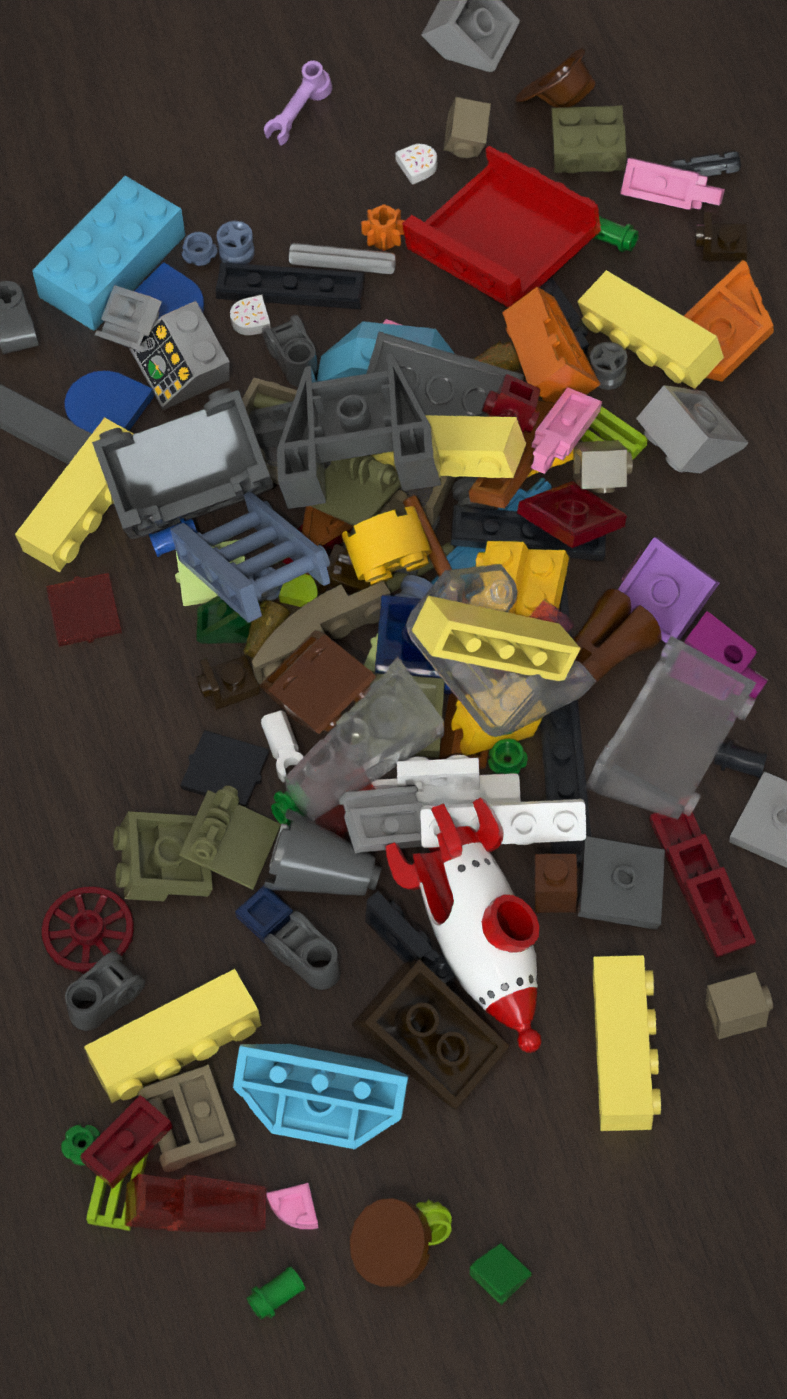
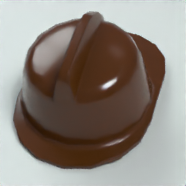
[515,48,595,108]

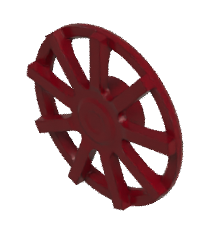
[41,887,134,974]

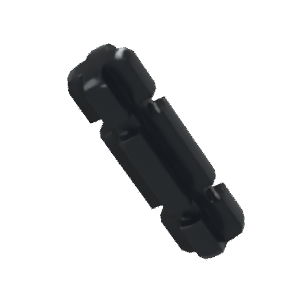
[670,151,741,177]

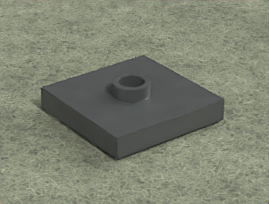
[577,836,665,930]

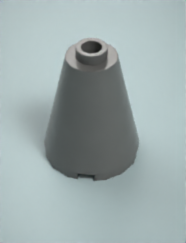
[264,809,381,896]

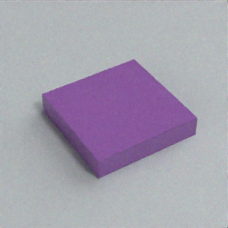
[618,537,720,647]

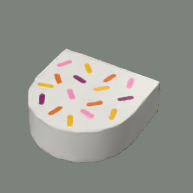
[395,144,437,185]
[230,295,271,335]

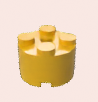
[342,506,432,586]

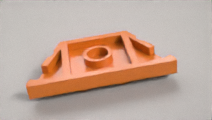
[653,260,774,382]

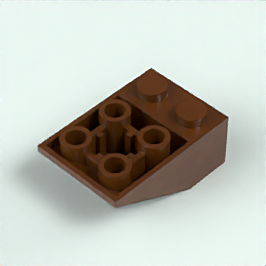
[259,630,377,734]

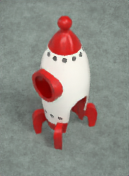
[385,797,542,1053]

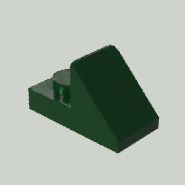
[196,596,260,644]

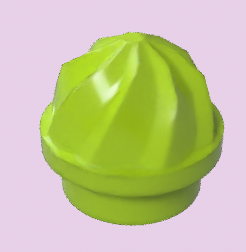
[416,1199,452,1246]

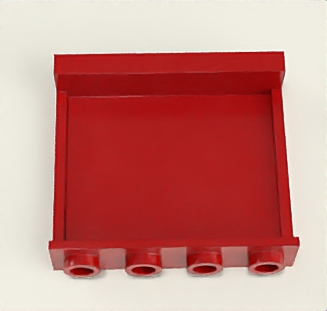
[402,146,601,307]

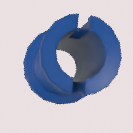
[149,518,197,557]

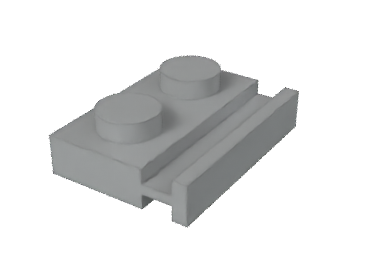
[95,285,162,352]
[339,786,423,853]

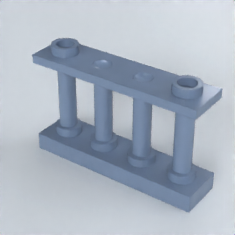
[170,492,331,623]

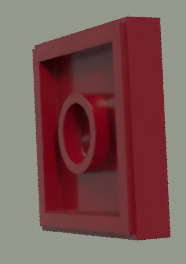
[517,481,627,548]

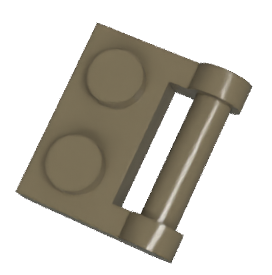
[137,1065,237,1172]

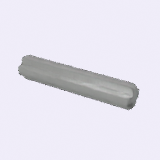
[289,243,396,274]

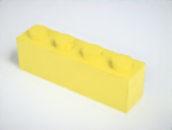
[577,270,724,389]
[370,415,526,478]
[15,418,134,572]
[411,596,581,682]
[593,955,661,1131]
[84,969,261,1103]

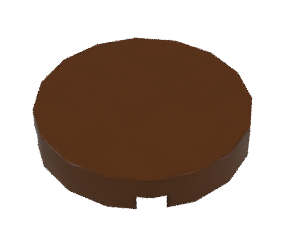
[350,1198,432,1287]

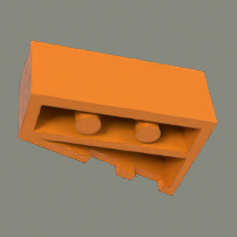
[502,287,601,404]

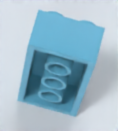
[32,176,186,331]

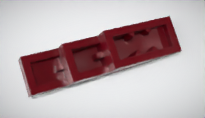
[649,801,756,958]

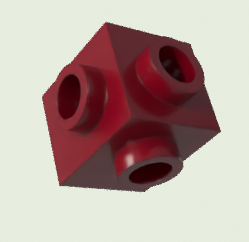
[481,374,541,434]

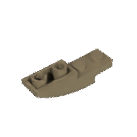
[252,581,392,687]

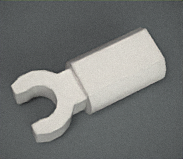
[261,710,307,782]

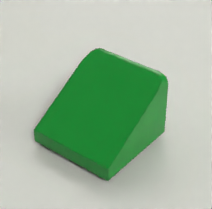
[470,1243,532,1305]

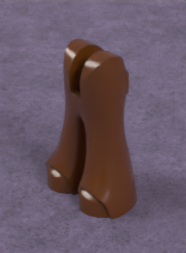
[565,588,662,695]

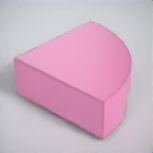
[266,1183,319,1229]

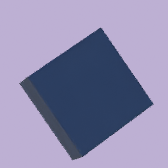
[235,886,293,943]

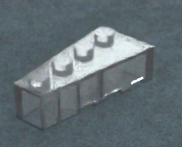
[284,657,444,821]

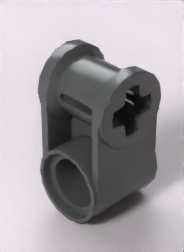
[0,281,39,354]
[262,315,318,387]
[264,911,341,990]
[65,951,145,1031]

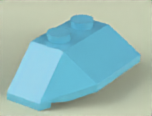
[316,321,455,382]
[233,1044,409,1149]

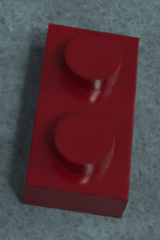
[80,1095,173,1189]

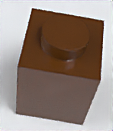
[535,854,577,913]

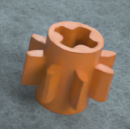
[361,204,405,251]

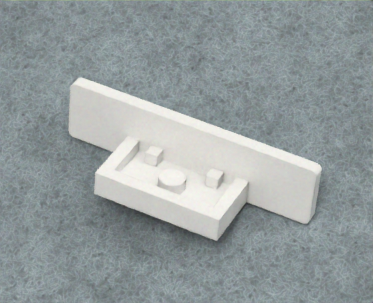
[358,755,521,806]
[420,799,586,848]

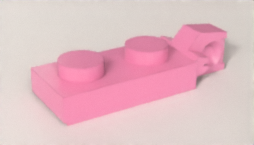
[621,158,725,210]
[531,387,602,474]

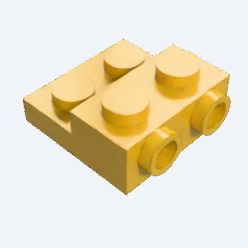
[468,541,569,623]

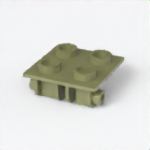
[311,455,401,526]
[179,786,281,890]

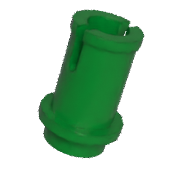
[593,216,639,252]
[247,1267,306,1320]

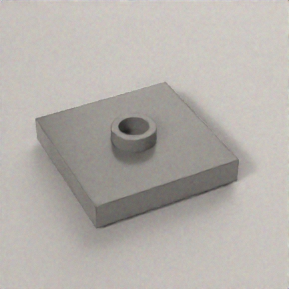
[729,771,787,868]

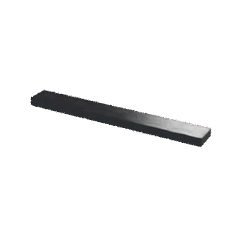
[535,581,591,868]

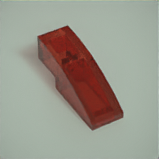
[125,1174,266,1232]

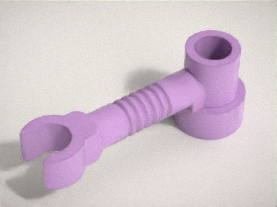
[264,61,332,146]

